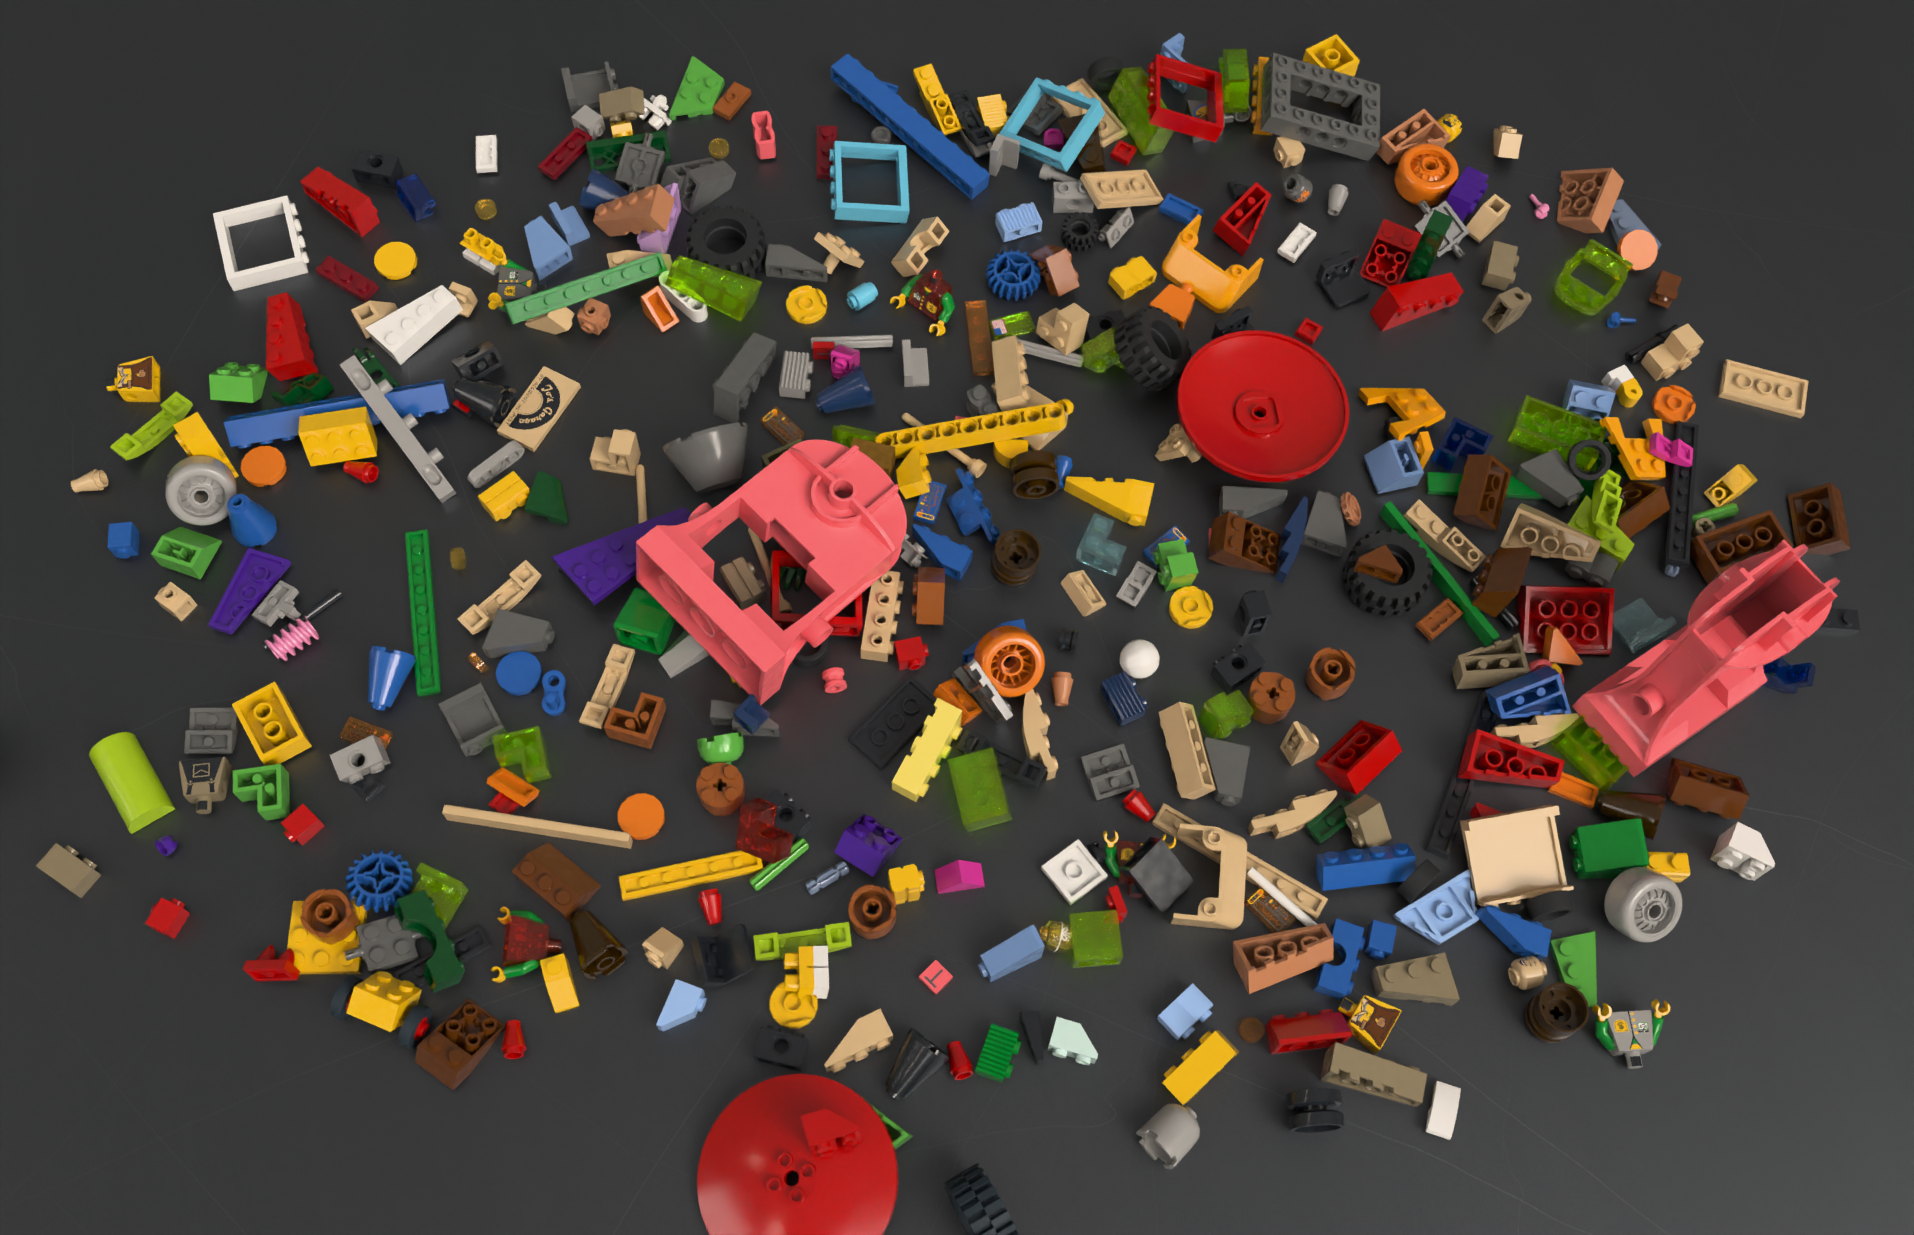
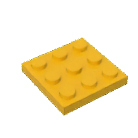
[287,900,367,974]

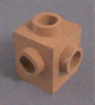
[577,298,611,335]

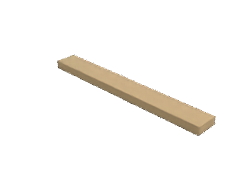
[1152,803,1328,920]
[442,805,633,849]

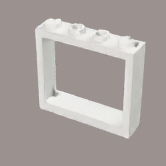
[213,196,309,291]

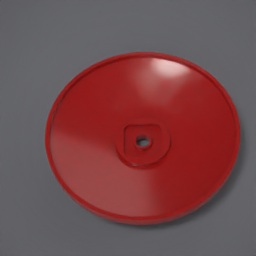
[1177,330,1349,482]
[697,1074,899,1235]

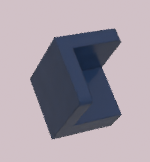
[733,694,770,735]

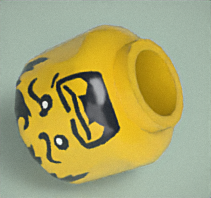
[1437,114,1462,143]

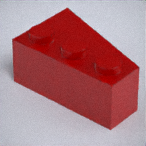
[1212,182,1271,257]

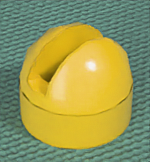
[1056,399,1074,415]

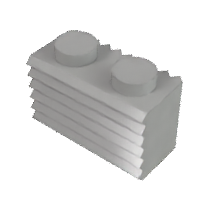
[779,351,813,399]

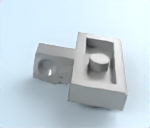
[252,580,301,627]

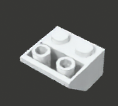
[1710,822,1775,881]

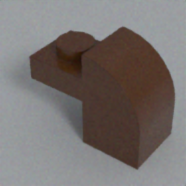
[1648,270,1682,308]

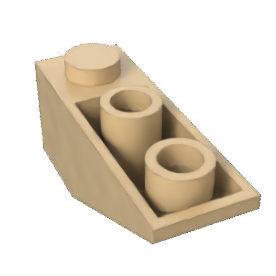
[824,1009,893,1073]

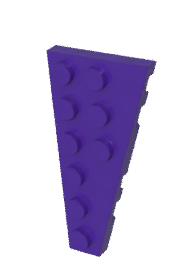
[552,507,691,606]

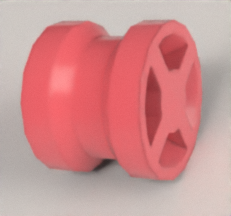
[822,667,847,693]

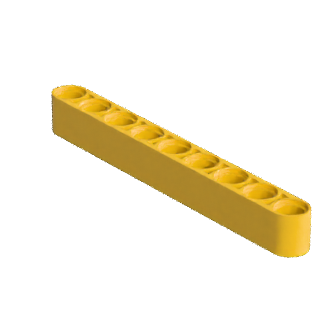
[875,403,1066,459]

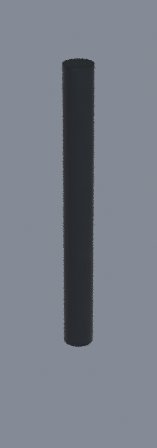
[261,589,342,650]

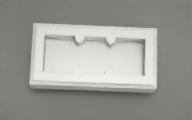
[476,135,498,173]
[1277,223,1317,263]

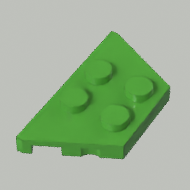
[669,56,725,120]

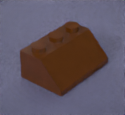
[1453,455,1512,531]
[1616,480,1670,539]
[1788,482,1851,555]
[1472,547,1532,618]
[1667,757,1749,820]
[511,842,601,922]

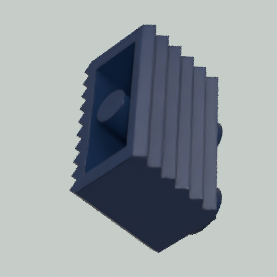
[1100,671,1147,727]

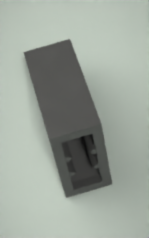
[680,160,736,215]
[1514,449,1584,508]
[1301,491,1347,557]
[482,608,555,658]
[1203,737,1250,806]

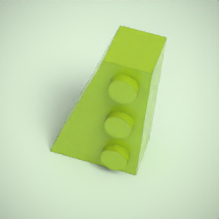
[1567,495,1635,572]

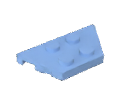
[1393,870,1479,945]

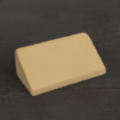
[1061,570,1106,617]

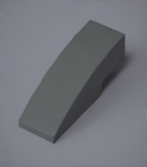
[710,700,780,737]

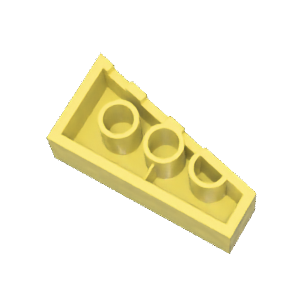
[892,698,963,802]

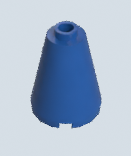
[227,494,277,548]
[367,646,416,711]

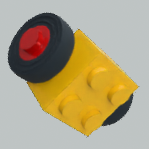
[330,971,432,1050]

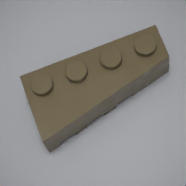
[1320,1042,1427,1107]

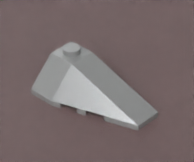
[658,630,709,678]

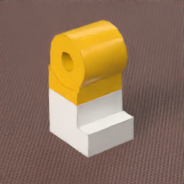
[1601,365,1643,407]

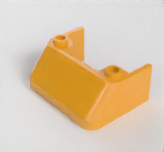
[1161,214,1264,313]

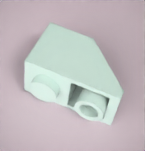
[1047,1017,1098,1065]

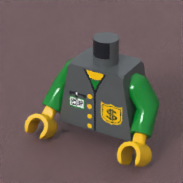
[488,249,547,312]

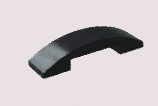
[948,90,995,146]
[956,728,1048,788]

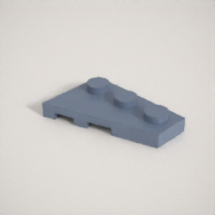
[1608,199,1662,250]

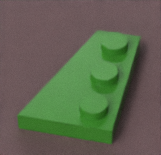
[1549,931,1597,1008]

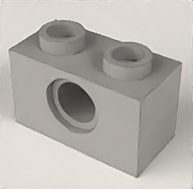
[1052,182,1094,213]
[330,735,391,784]

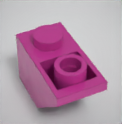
[830,345,860,379]

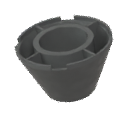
[662,422,748,493]

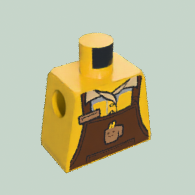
[106,356,160,402]
[1337,995,1401,1055]

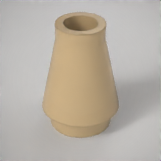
[71,469,108,493]

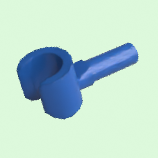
[1607,312,1636,328]

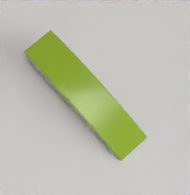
[1591,469,1623,534]

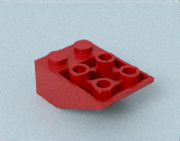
[1360,219,1422,287]

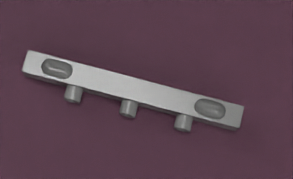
[340,355,457,503]

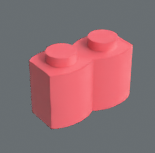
[752,111,776,160]

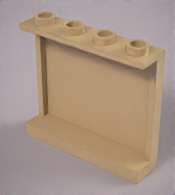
[1460,805,1574,907]

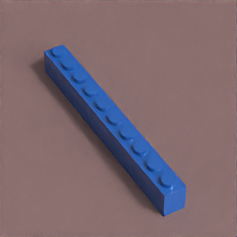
[831,53,990,200]
[223,379,451,449]

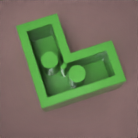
[1153,539,1198,592]
[233,764,290,821]

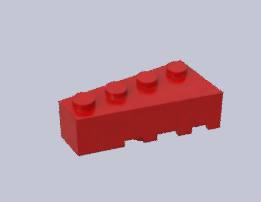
[300,167,380,237]
[1457,729,1565,788]

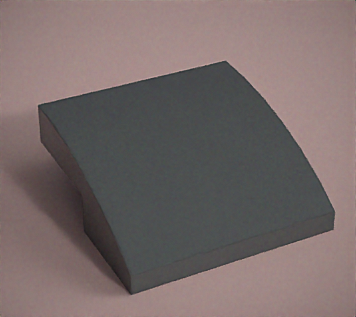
[1006,90,1063,136]
[184,708,239,754]
[1080,743,1140,801]

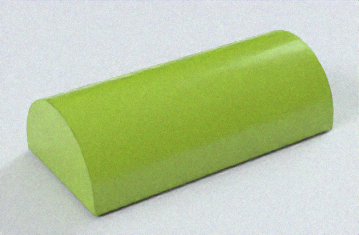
[89,732,175,834]

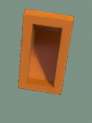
[640,285,679,332]
[1542,626,1583,666]

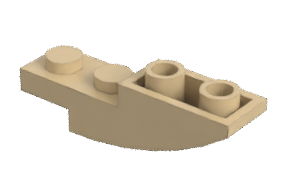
[1403,499,1486,572]
[1022,689,1058,781]
[1490,713,1579,748]
[1247,789,1337,839]

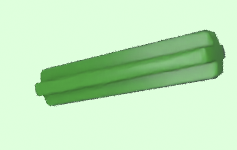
[1692,503,1739,527]
[749,838,809,891]

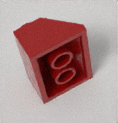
[1316,720,1402,795]
[1265,1009,1352,1054]

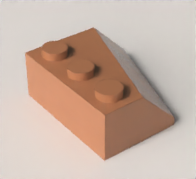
[1557,168,1624,233]

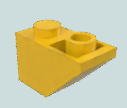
[896,446,931,499]
[1704,464,1758,507]

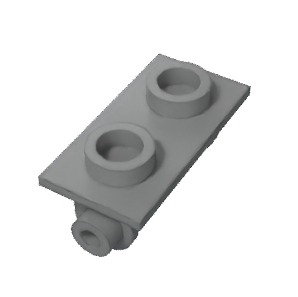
[1098,207,1134,248]
[900,533,928,568]

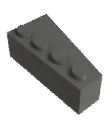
[712,332,777,423]

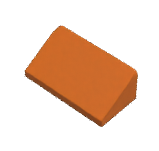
[933,678,983,726]

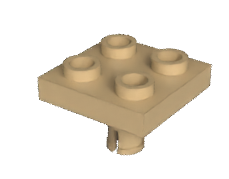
[814,232,865,274]
[1155,424,1202,463]

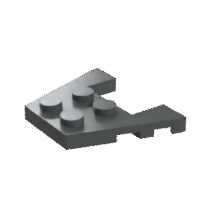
[950,659,1013,725]

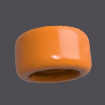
[1394,144,1459,206]
[974,626,1045,697]

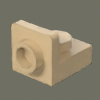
[449,282,478,317]

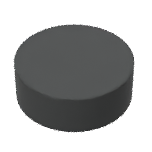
[871,126,891,144]

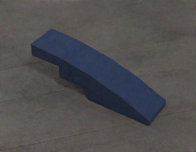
[1275,496,1308,584]

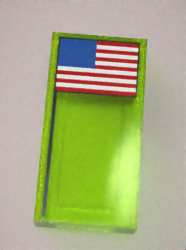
[989,311,1035,341]

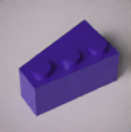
[1446,166,1489,223]

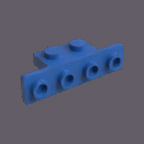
[946,468,1000,544]

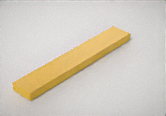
[618,846,763,901]

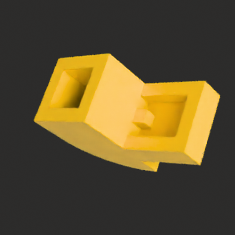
[993,424,1028,468]

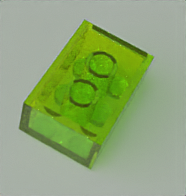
[1552,714,1630,793]
[948,747,1012,832]

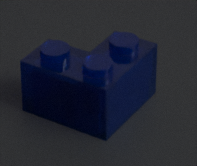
[1431,417,1494,470]

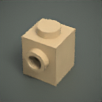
[1273,136,1305,168]
[154,582,197,622]

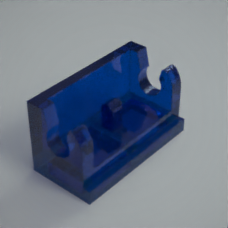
[396,174,436,222]

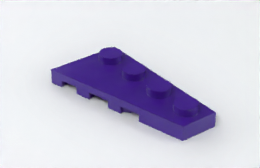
[208,548,292,635]

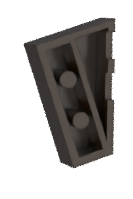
[1057,114,1106,173]

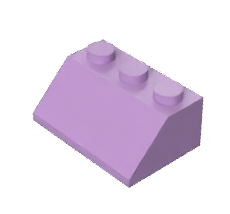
[637,183,682,254]

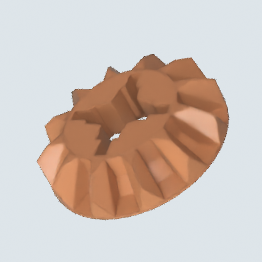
[1340,492,1361,526]

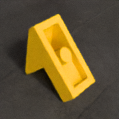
[610,120,633,138]

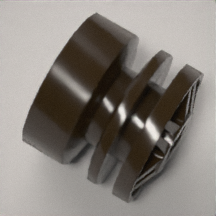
[991,529,1041,586]
[1524,983,1589,1043]

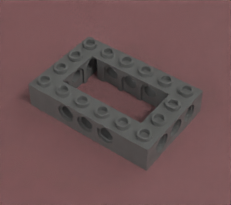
[1261,53,1380,161]

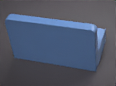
[548,202,590,246]

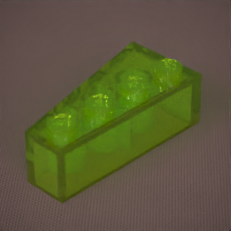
[1219,49,1250,113]
[665,255,762,322]

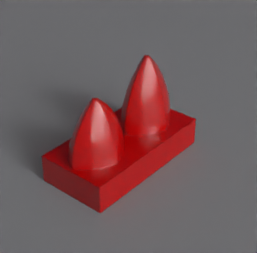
[243,944,300,981]

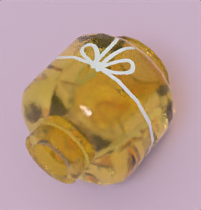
[1039,919,1076,953]

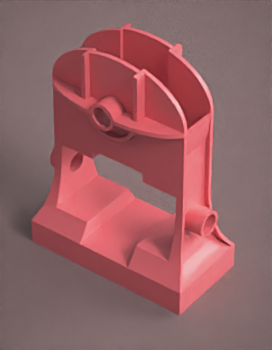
[636,440,907,705]
[1572,540,1840,777]

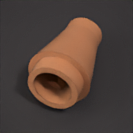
[1051,672,1073,706]

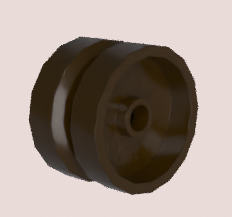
[1009,450,1060,500]

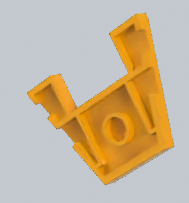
[1358,388,1446,441]
[1599,417,1666,480]

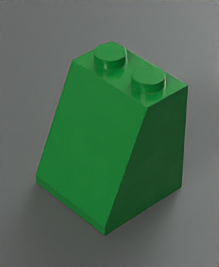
[613,588,676,656]
[1569,818,1650,879]

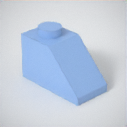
[656,979,707,1032]

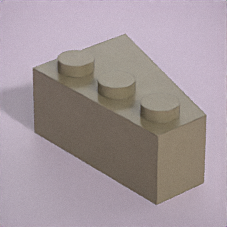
[1452,633,1530,689]
[1370,953,1460,1006]

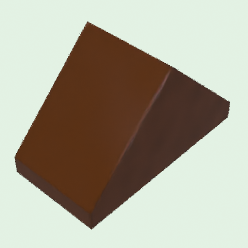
[1353,544,1403,583]

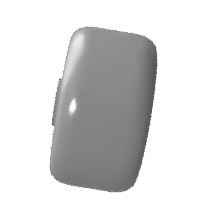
[165,455,237,526]
[1604,867,1683,943]

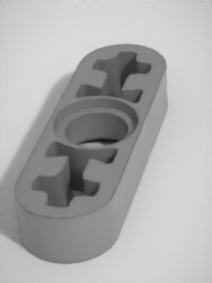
[467,440,525,488]

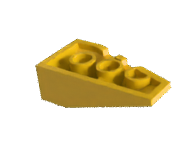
[1064,476,1154,526]

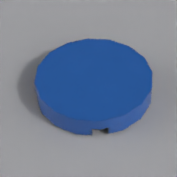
[496,651,543,696]

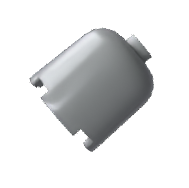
[1136,1103,1200,1169]

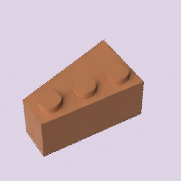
[1376,109,1450,165]

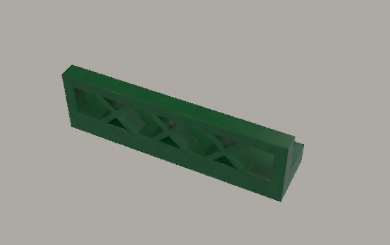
[586,130,672,172]

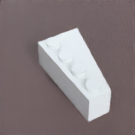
[365,285,463,365]

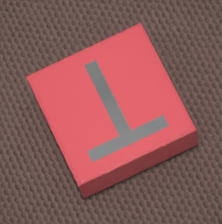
[919,960,953,995]

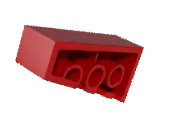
[1370,272,1464,332]
[266,292,318,381]

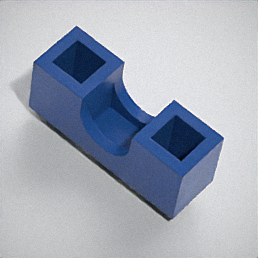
[1313,919,1366,1000]

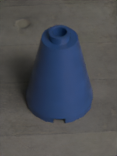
[579,169,630,210]
[815,365,876,414]

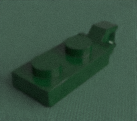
[1305,795,1361,845]

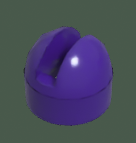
[155,835,177,856]

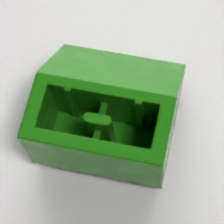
[209,362,268,403]
[151,527,222,580]

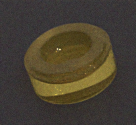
[709,138,729,159]
[475,199,497,220]
[450,547,466,570]

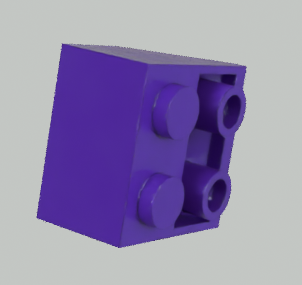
[834,814,903,877]

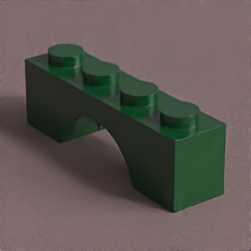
[1405,210,1453,281]
[393,890,465,993]

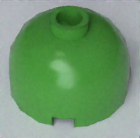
[696,732,744,765]

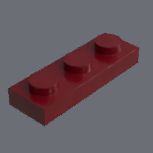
[817,126,837,179]
[538,127,593,181]
[315,255,379,303]

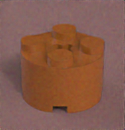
[1305,648,1356,700]
[1245,672,1295,724]
[696,763,745,816]
[848,885,896,939]
[301,889,359,945]

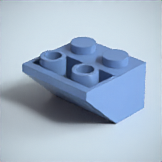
[1561,379,1616,433]
[1363,436,1424,494]

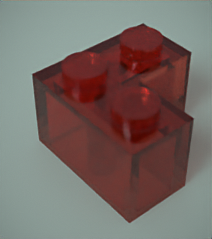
[735,797,793,864]

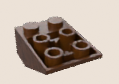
[1208,511,1281,574]
[415,998,506,1090]

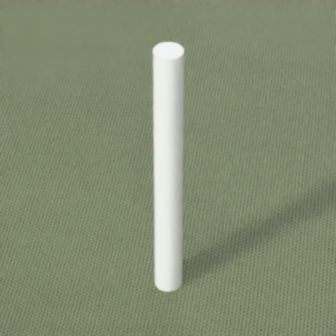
[1246,867,1317,927]

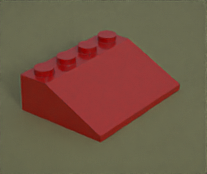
[1517,585,1615,655]

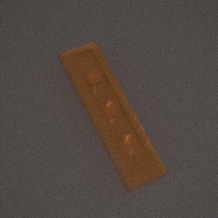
[965,300,994,376]

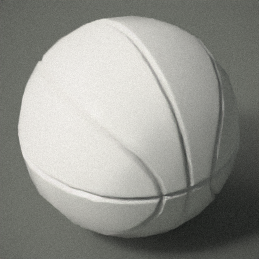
[1120,639,1160,679]

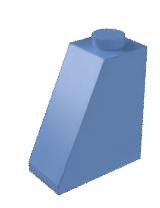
[524,216,573,281]
[978,924,1045,982]

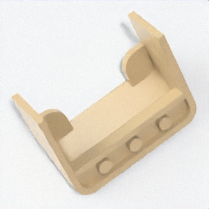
[1170,823,1247,930]

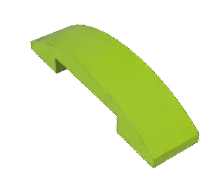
[110,391,193,461]
[754,922,852,960]

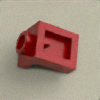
[1102,885,1128,926]

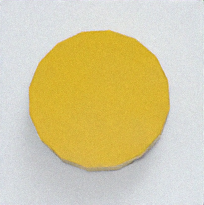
[374,242,417,280]
[786,285,827,324]
[1168,586,1213,629]
[769,982,818,1029]

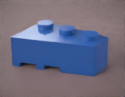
[1485,666,1572,719]

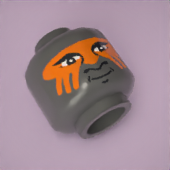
[1283,174,1313,203]

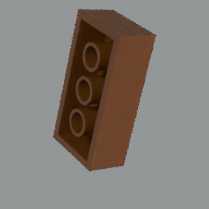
[1690,510,1793,584]

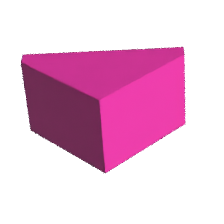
[934,860,985,894]

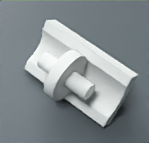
[638,94,672,131]

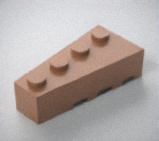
[593,183,674,237]
[1233,923,1333,994]

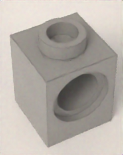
[571,105,605,140]

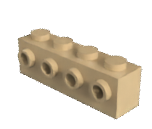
[992,335,1030,412]
[861,571,904,662]
[1158,702,1216,800]

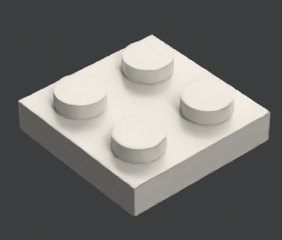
[1041,839,1108,905]

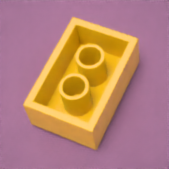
[298,407,377,466]
[232,682,312,766]

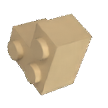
[1036,303,1089,355]
[1640,323,1704,381]
[590,429,641,476]

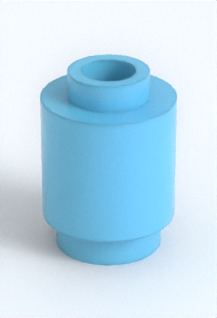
[847,282,878,310]

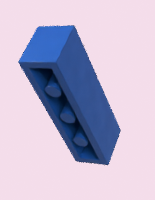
[1316,843,1416,891]

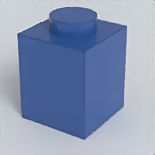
[107,522,140,559]
[1363,920,1397,960]

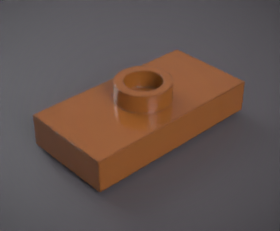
[713,82,751,121]
[1415,597,1463,641]

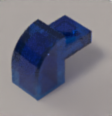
[1763,657,1816,694]

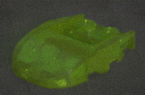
[1554,239,1633,315]

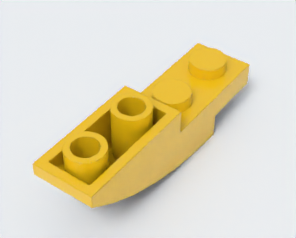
[913,63,962,135]

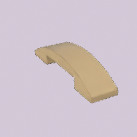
[457,560,541,635]
[579,644,635,729]

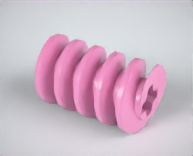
[265,616,319,661]

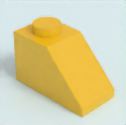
[540,953,580,1013]

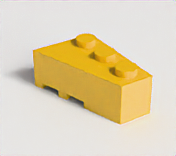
[173,412,239,478]
[1162,1030,1239,1105]

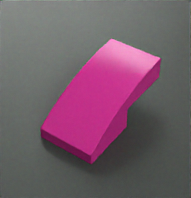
[1649,432,1693,467]

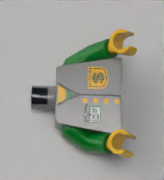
[1592,999,1670,1069]

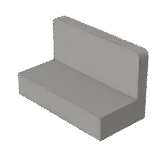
[989,134,1020,176]
[902,339,929,387]

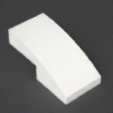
[1426,1081,1461,1140]

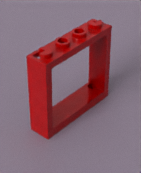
[1147,54,1224,143]
[770,550,863,637]

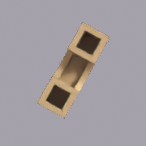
[891,216,949,277]

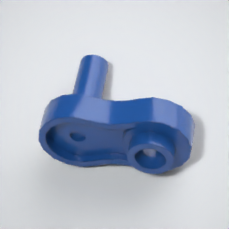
[542,670,566,716]

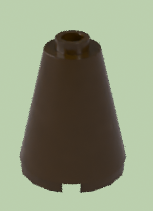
[1597,790,1667,840]
[570,911,628,979]

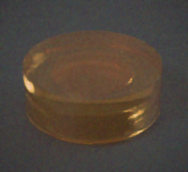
[467,652,489,673]
[1239,1017,1264,1043]

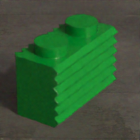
[975,1023,1022,1083]

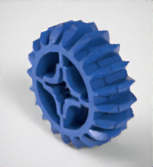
[986,248,1041,301]
[345,849,413,913]

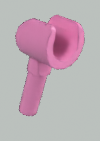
[1529,194,1549,219]

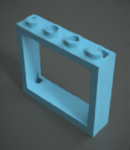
[999,77,1105,172]
[829,141,909,223]

